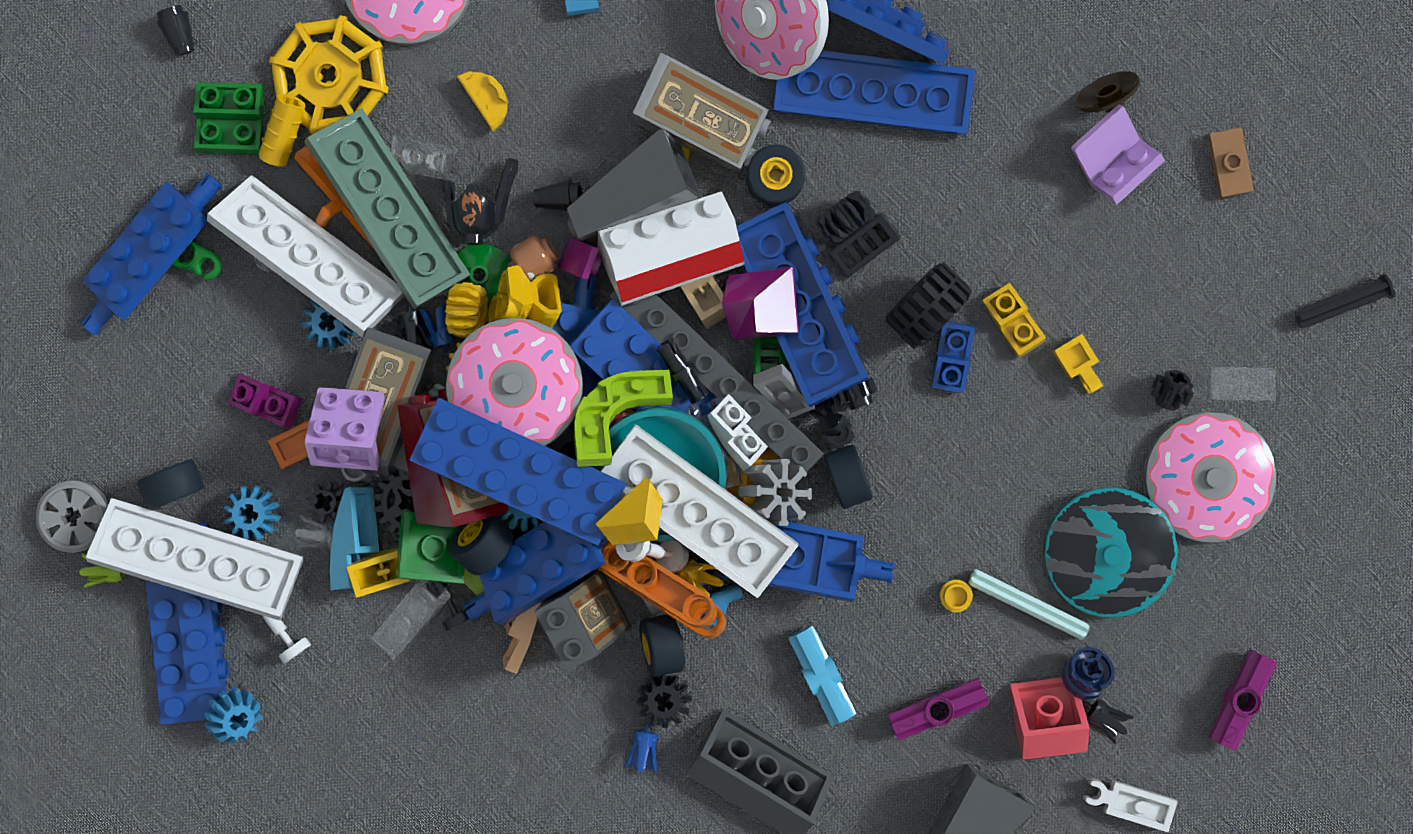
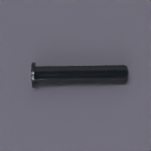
[1295,274,1395,329]

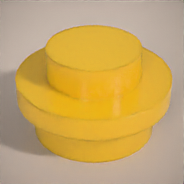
[940,579,973,612]

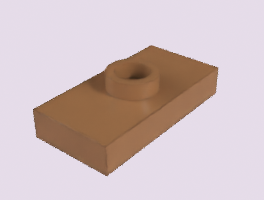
[1207,127,1254,198]

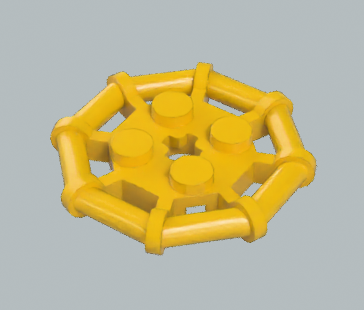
[268,15,389,134]

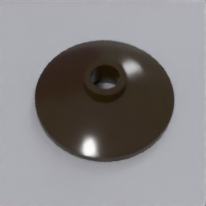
[1076,71,1140,113]

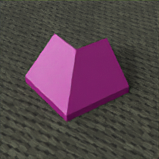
[722,267,799,341]

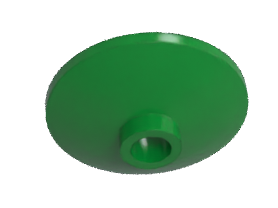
[451,243,510,308]

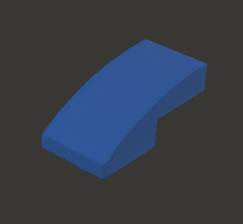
[932,321,975,393]

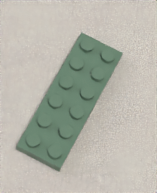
[305,109,471,309]

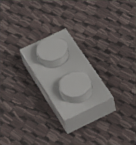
[753,364,815,419]

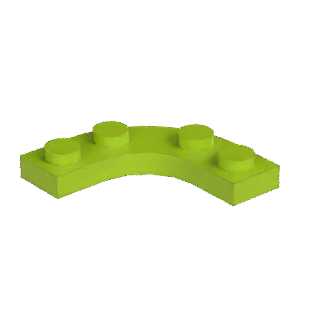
[574,370,673,467]

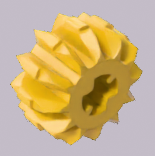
[444,282,489,338]

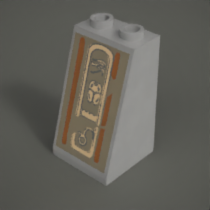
[633,53,771,173]

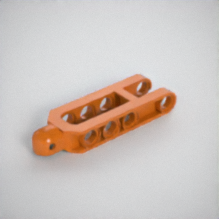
[539,519,726,639]

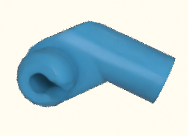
[705,583,744,626]

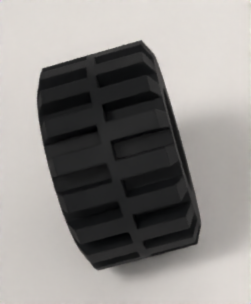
[885,262,972,349]

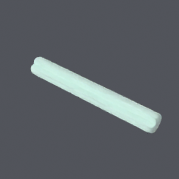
[968,569,1089,640]

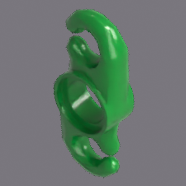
[173,242,222,281]

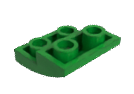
[194,82,264,155]

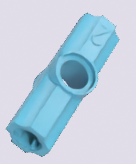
[788,625,856,726]

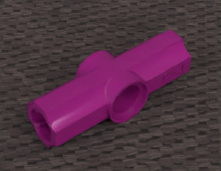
[1208,649,1278,751]
[887,677,989,741]

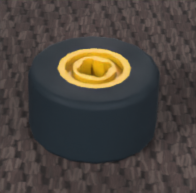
[746,145,805,206]
[824,445,873,509]
[137,459,205,510]
[449,516,514,575]
[639,614,685,677]

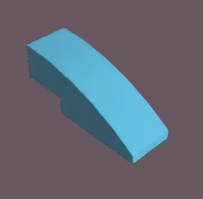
[330,487,379,591]

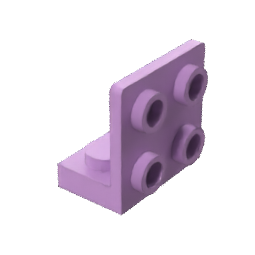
[1071,105,1165,205]
[304,387,385,471]

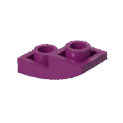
[558,237,602,280]
[227,373,302,429]

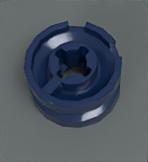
[1061,647,1115,700]

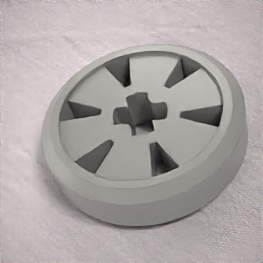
[36,480,109,553]

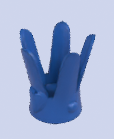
[420,305,456,354]
[623,722,659,773]

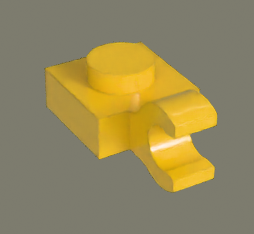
[1052,334,1103,394]

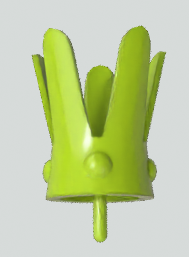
[79,554,125,588]

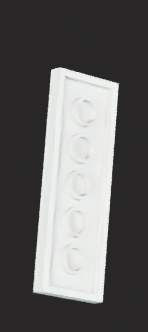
[207,175,404,338]
[600,424,798,598]
[86,498,303,621]

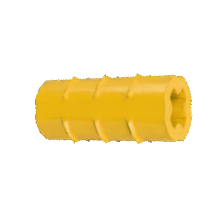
[259,94,306,167]

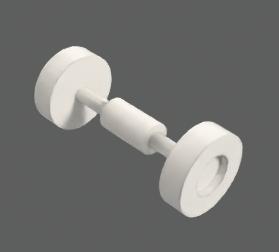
[616,540,689,573]
[263,616,311,664]

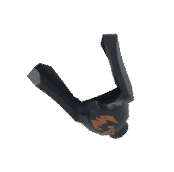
[435,157,519,245]

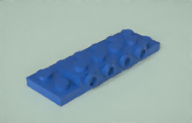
[826,0,949,65]
[736,201,870,407]
[145,522,229,725]

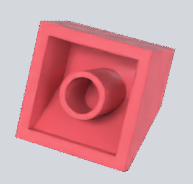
[1010,677,1090,760]

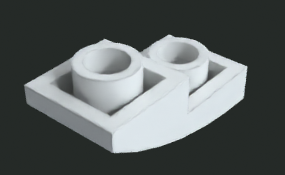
[708,394,768,471]

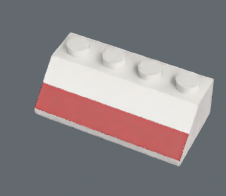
[598,191,744,306]

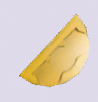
[457,71,508,132]

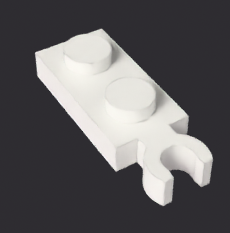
[1083,778,1178,832]

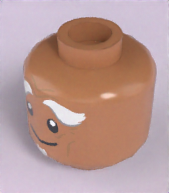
[508,235,559,282]

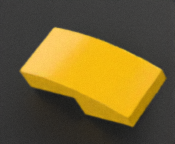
[982,283,1046,359]

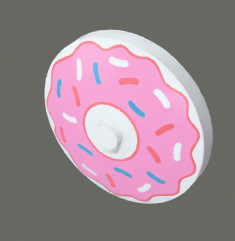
[715,0,829,80]

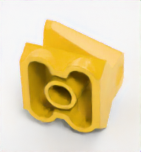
[487,265,562,329]

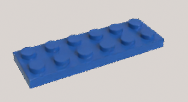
[773,50,976,136]
[569,299,730,465]
[410,398,627,546]

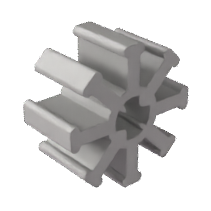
[738,459,812,526]

